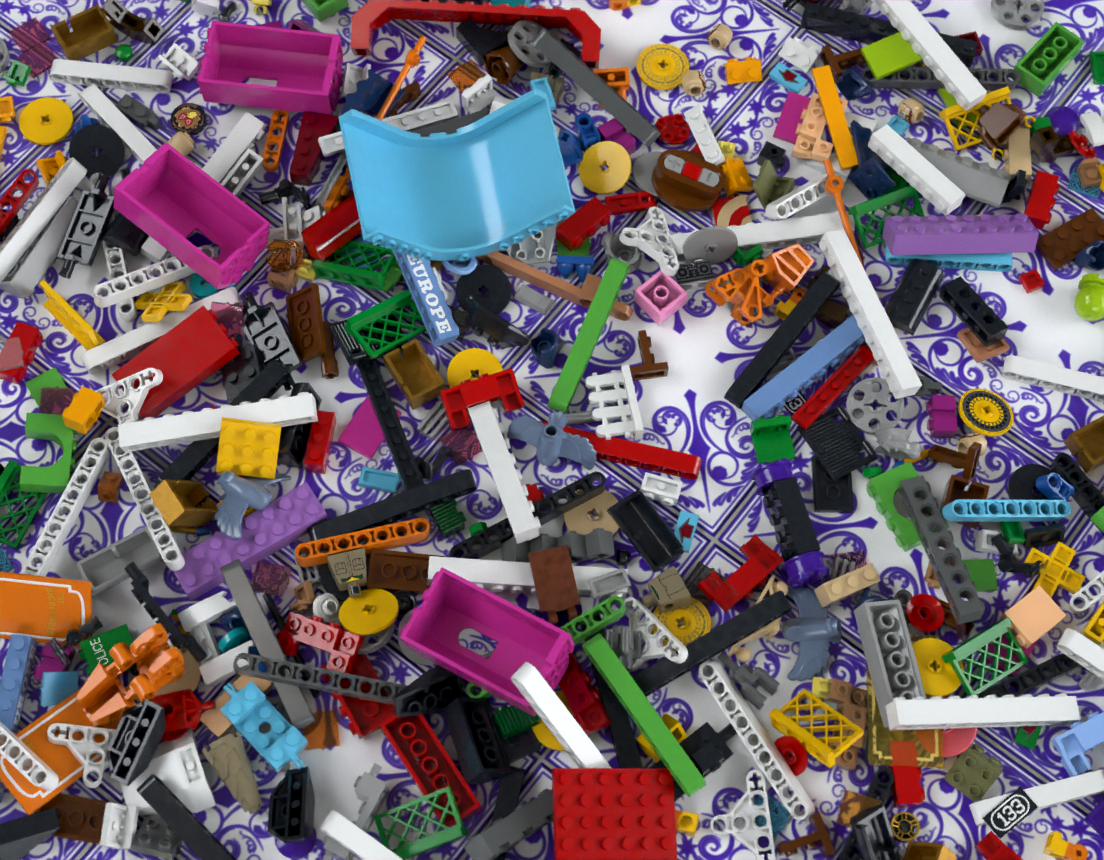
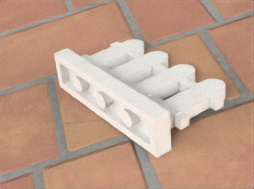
[585,365,644,440]

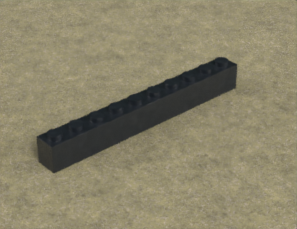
[800,2,978,68]

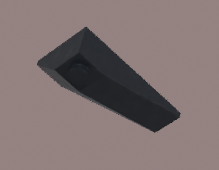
[393,665,464,717]
[0,808,61,860]

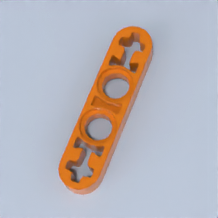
[262,109,289,172]

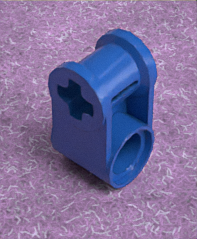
[575,113,601,150]
[558,130,583,167]
[1036,473,1075,502]

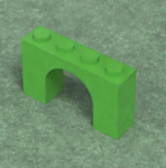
[20,413,78,494]
[866,461,949,552]

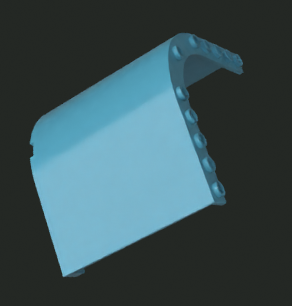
[338,89,576,261]

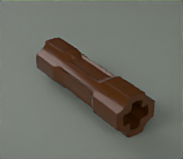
[321,321,339,379]

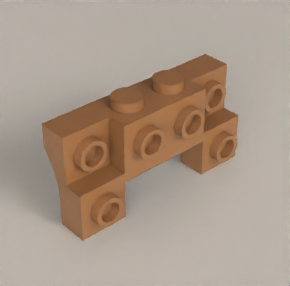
[826,678,868,771]

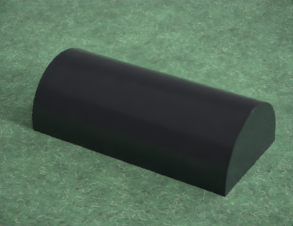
[277,382,322,469]

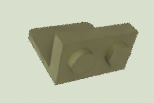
[753,160,796,209]
[945,743,1004,802]

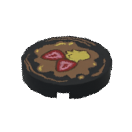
[170,103,207,136]

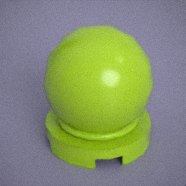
[1074,274,1104,322]

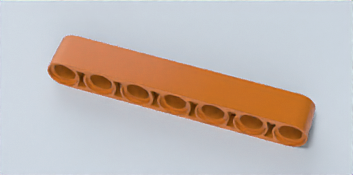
[295,518,430,567]

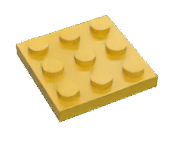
[216,417,282,479]

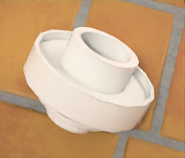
[313,593,340,623]

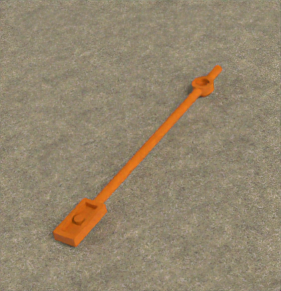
[324,36,427,214]
[823,159,864,268]

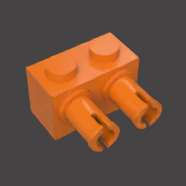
[593,67,630,109]

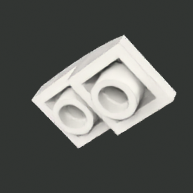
[1080,112,1104,146]

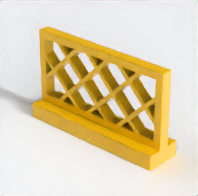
[939,86,1021,151]
[39,280,106,351]
[769,689,864,768]

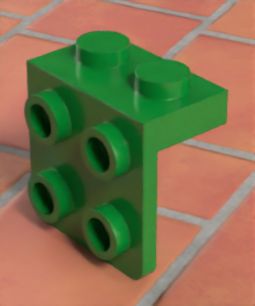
[750,415,795,464]

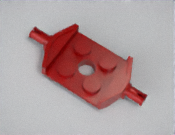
[150,689,216,733]

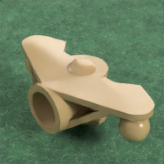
[727,575,788,663]

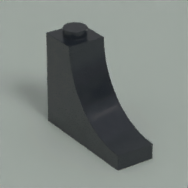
[456,20,521,66]

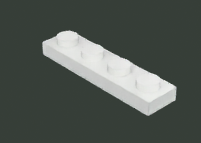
[684,104,726,165]

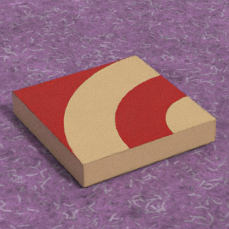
[711,195,752,228]

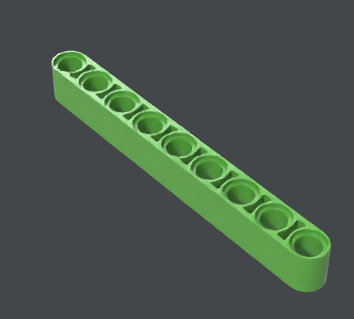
[547,257,630,414]
[467,596,626,699]
[582,634,706,797]

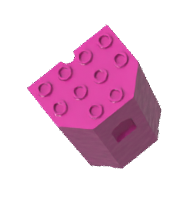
[197,21,343,115]
[114,142,270,289]
[400,567,575,716]

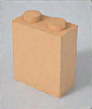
[1000,585,1067,649]

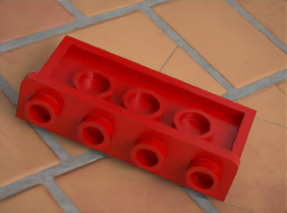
[321,654,395,739]

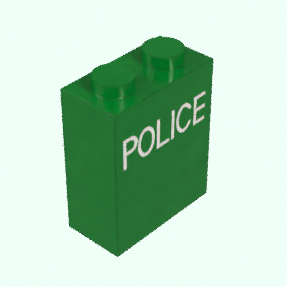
[78,624,137,677]

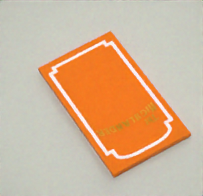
[0,571,92,647]
[0,688,121,815]

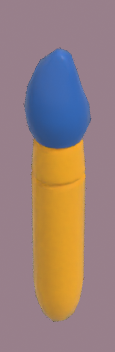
[892,449,929,469]

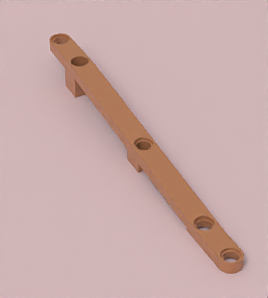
[475,250,633,321]

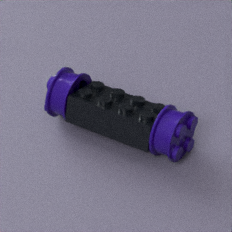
[751,458,830,589]

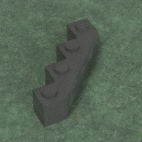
[502,528,615,563]
[464,788,553,860]

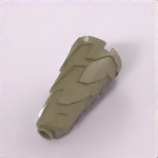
[201,731,263,814]

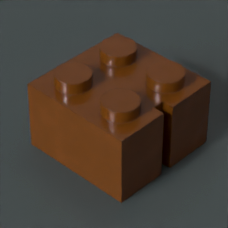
[940,475,990,529]

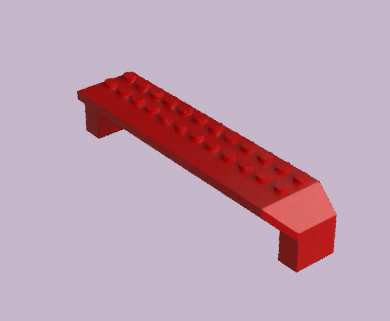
[350,0,601,69]

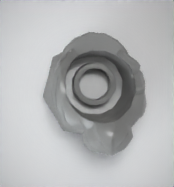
[601,232,642,274]
[874,428,921,459]

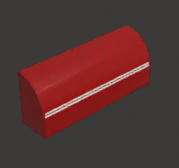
[301,194,362,261]

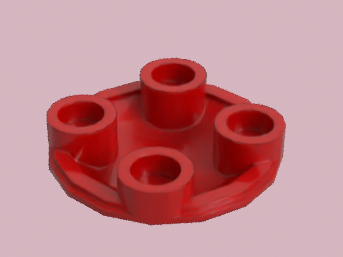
[655,114,690,145]
[1068,130,1097,159]

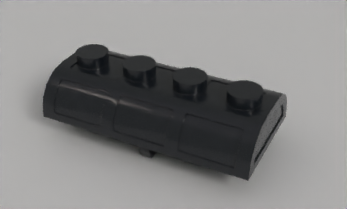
[102,212,149,256]
[885,259,944,336]
[607,490,684,574]
[850,805,901,860]

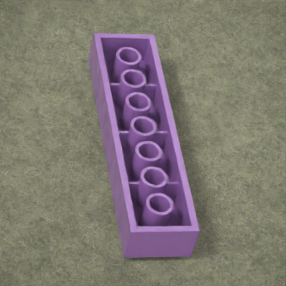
[882,213,1039,255]
[172,482,328,601]

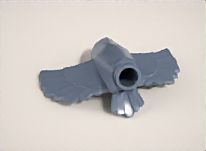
[507,411,597,470]
[214,471,292,540]
[782,587,842,681]

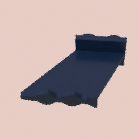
[341,70,406,118]
[848,120,896,200]

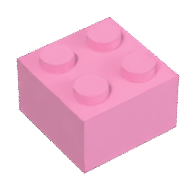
[634,270,688,325]

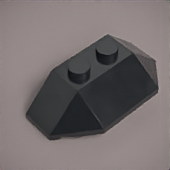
[466,295,530,349]
[107,699,166,786]
[267,766,315,844]

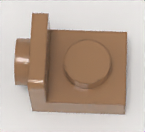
[1076,158,1102,188]
[267,269,298,293]

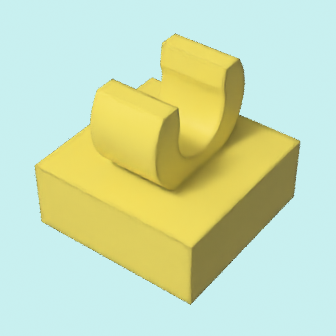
[251,0,272,15]
[718,140,736,158]
[296,259,316,283]
[811,677,831,700]

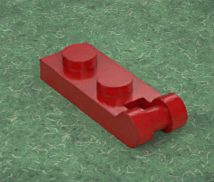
[604,191,657,216]

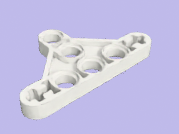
[619,207,679,276]
[95,368,163,424]
[624,597,688,672]
[47,723,116,788]
[710,769,776,860]

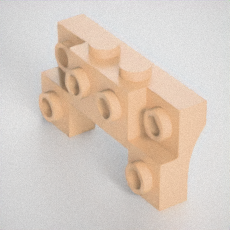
[791,93,848,163]

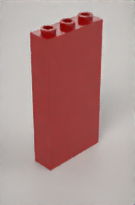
[111,305,240,418]

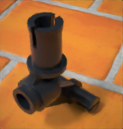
[548,38,582,79]
[259,179,311,210]
[415,446,453,480]
[991,533,1043,578]
[47,616,103,666]

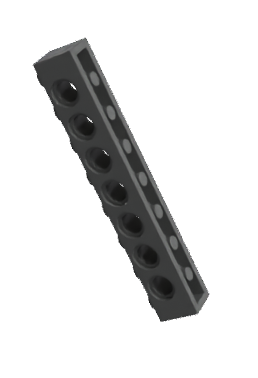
[899,475,985,625]

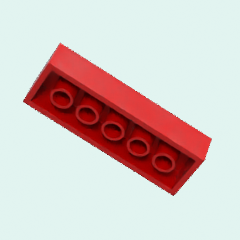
[379,714,482,829]

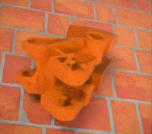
[705,243,815,326]
[76,623,186,727]

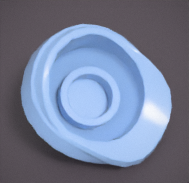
[442,257,477,275]

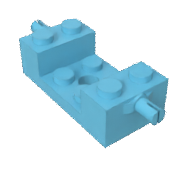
[220,681,308,773]

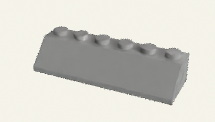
[907,137,1011,208]
[0,196,78,298]
[854,599,927,728]

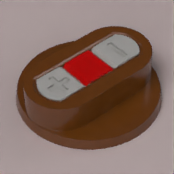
[652,149,725,212]

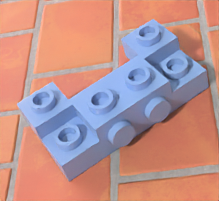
[1051,711,1104,777]

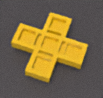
[134,282,193,323]
[1024,542,1086,598]

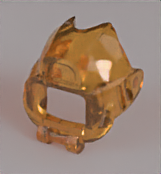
[265,239,304,272]

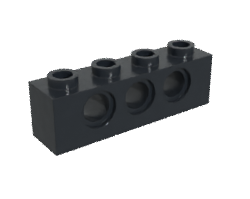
[939,276,1008,348]

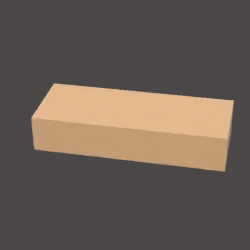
[200,675,273,738]

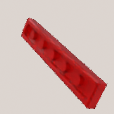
[791,344,875,430]

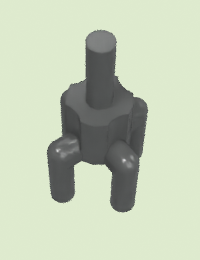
[605,626,642,673]
[717,652,780,710]

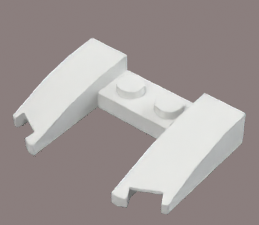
[805,111,878,184]
[243,197,304,250]
[178,591,255,686]

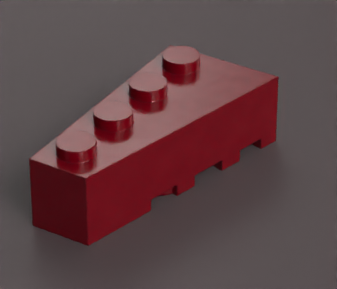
[289,111,339,186]

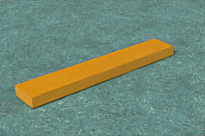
[811,65,859,170]

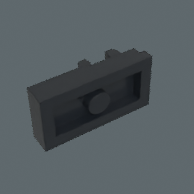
[1003,170,1027,203]
[1023,521,1065,549]

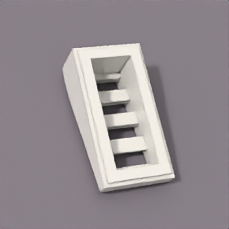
[975,529,1018,556]

